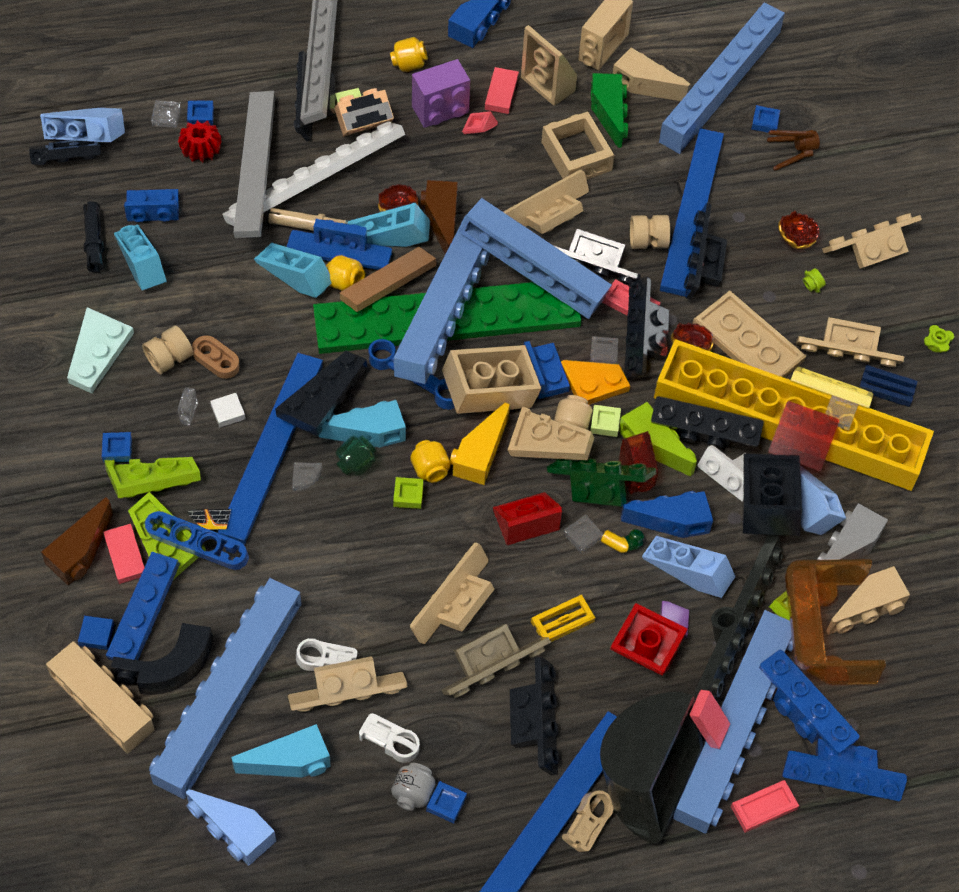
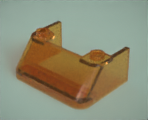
[785,559,886,685]

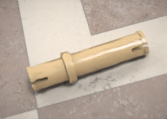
[269,207,348,231]

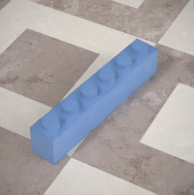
[459,198,612,319]

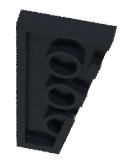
[275,350,368,436]

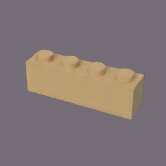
[46,641,155,754]

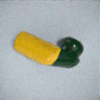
[601,529,644,553]

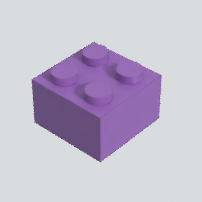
[412,59,470,128]

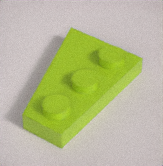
[104,457,201,499]
[128,492,206,580]

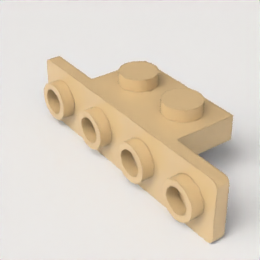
[504,169,589,234]
[822,213,922,268]
[796,317,904,367]
[410,543,494,644]
[288,656,407,712]

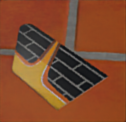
[188,509,231,530]

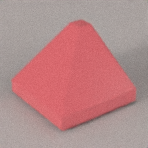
[462,111,498,134]

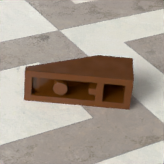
[421,180,458,254]
[41,497,113,586]

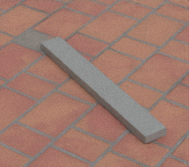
[300,0,337,125]
[233,91,276,238]

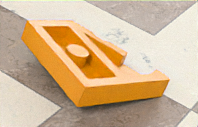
[561,360,630,405]

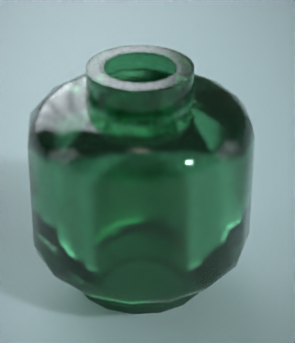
[335,435,377,476]

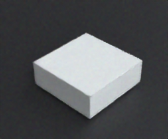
[210,393,245,427]

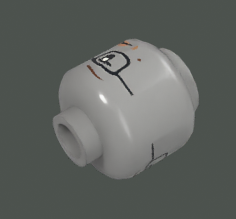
[391,763,435,811]

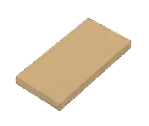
[693,291,806,378]

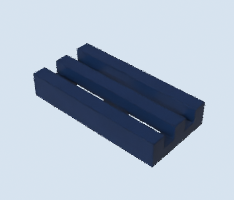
[859,365,918,407]

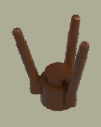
[767,130,820,171]

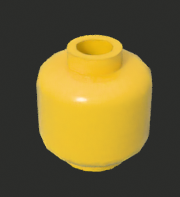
[390,37,428,72]
[326,255,365,291]
[410,440,450,483]

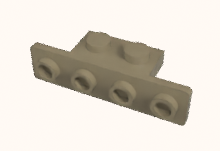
[442,624,551,698]

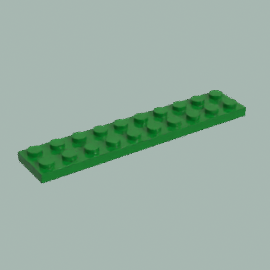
[313,282,581,354]

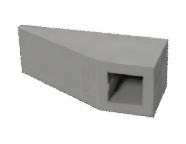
[814,503,888,580]

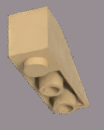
[613,48,690,101]
[826,566,910,635]

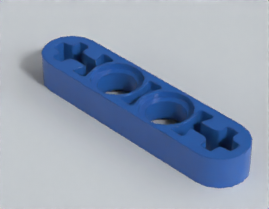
[145,511,249,570]

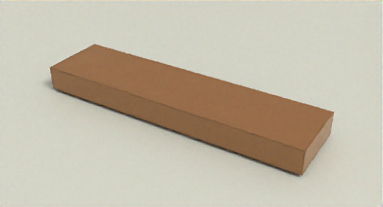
[340,247,436,312]

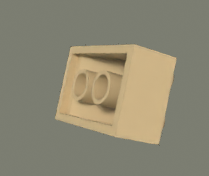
[521,25,577,106]

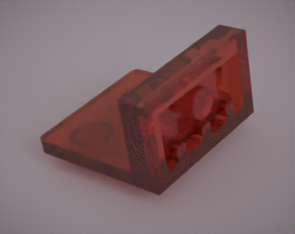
[768,401,839,472]

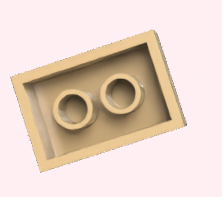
[442,345,541,414]

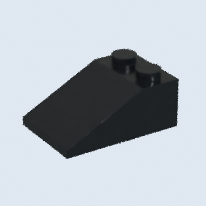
[742,454,802,536]

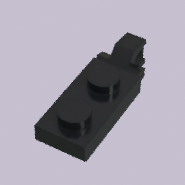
[29,140,101,165]

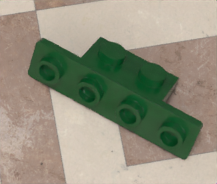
[547,459,656,506]

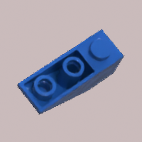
[448,0,511,48]
[621,491,713,538]

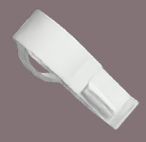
[296,639,357,671]
[359,713,420,763]

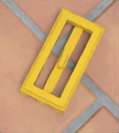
[531,595,595,642]

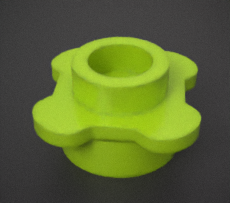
[924,325,954,353]

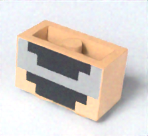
[334,88,394,137]

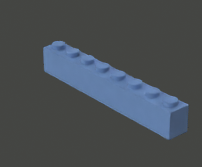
[659,2,785,154]
[394,216,490,384]
[149,578,301,800]
[673,610,798,834]

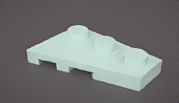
[67,307,134,393]

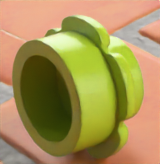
[802,268,826,293]

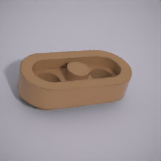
[192,336,240,379]

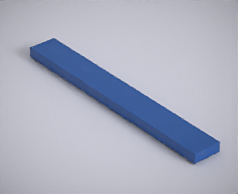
[660,128,724,296]
[218,353,323,545]
[480,711,617,892]

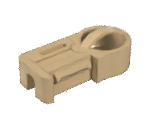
[562,791,614,852]

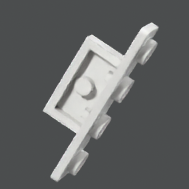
[698,445,746,502]

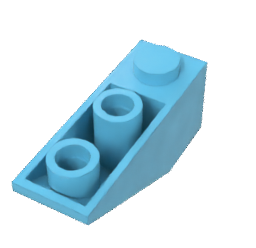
[114,225,167,290]
[319,400,406,448]

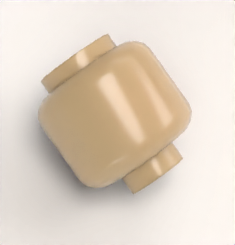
[554,395,593,430]

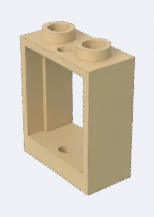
[578,0,633,70]
[542,112,614,179]

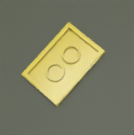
[791,367,873,408]

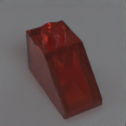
[618,431,658,494]

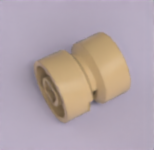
[630,215,670,249]
[142,325,193,374]

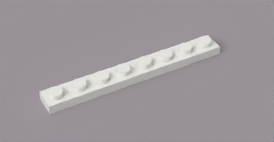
[222,122,405,226]

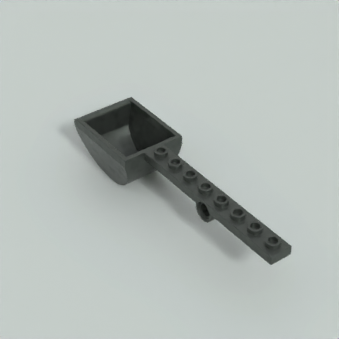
[600,535,784,844]

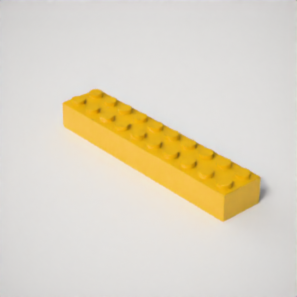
[654,339,934,491]

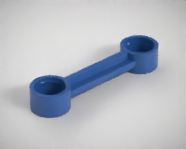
[369,339,455,410]

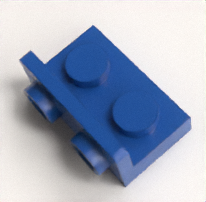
[124,189,179,222]
[524,341,570,399]

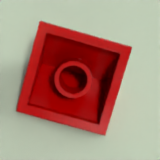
[493,492,562,545]
[610,603,688,676]

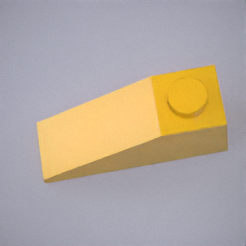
[450,403,510,485]

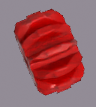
[178,119,222,163]

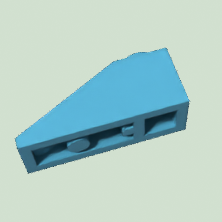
[348,203,430,247]
[254,243,331,298]
[231,724,331,777]

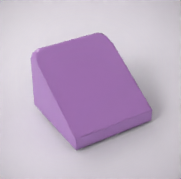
[660,601,689,638]

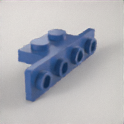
[287,218,392,270]
[759,649,860,755]
[783,738,907,801]

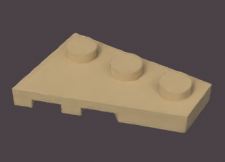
[508,406,594,460]

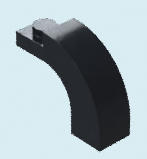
[111,623,213,695]

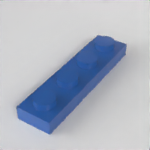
[106,552,180,660]

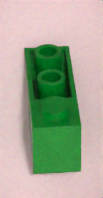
[591,73,628,148]

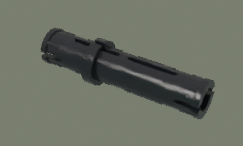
[83,201,105,273]

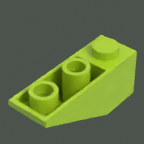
[619,402,697,476]

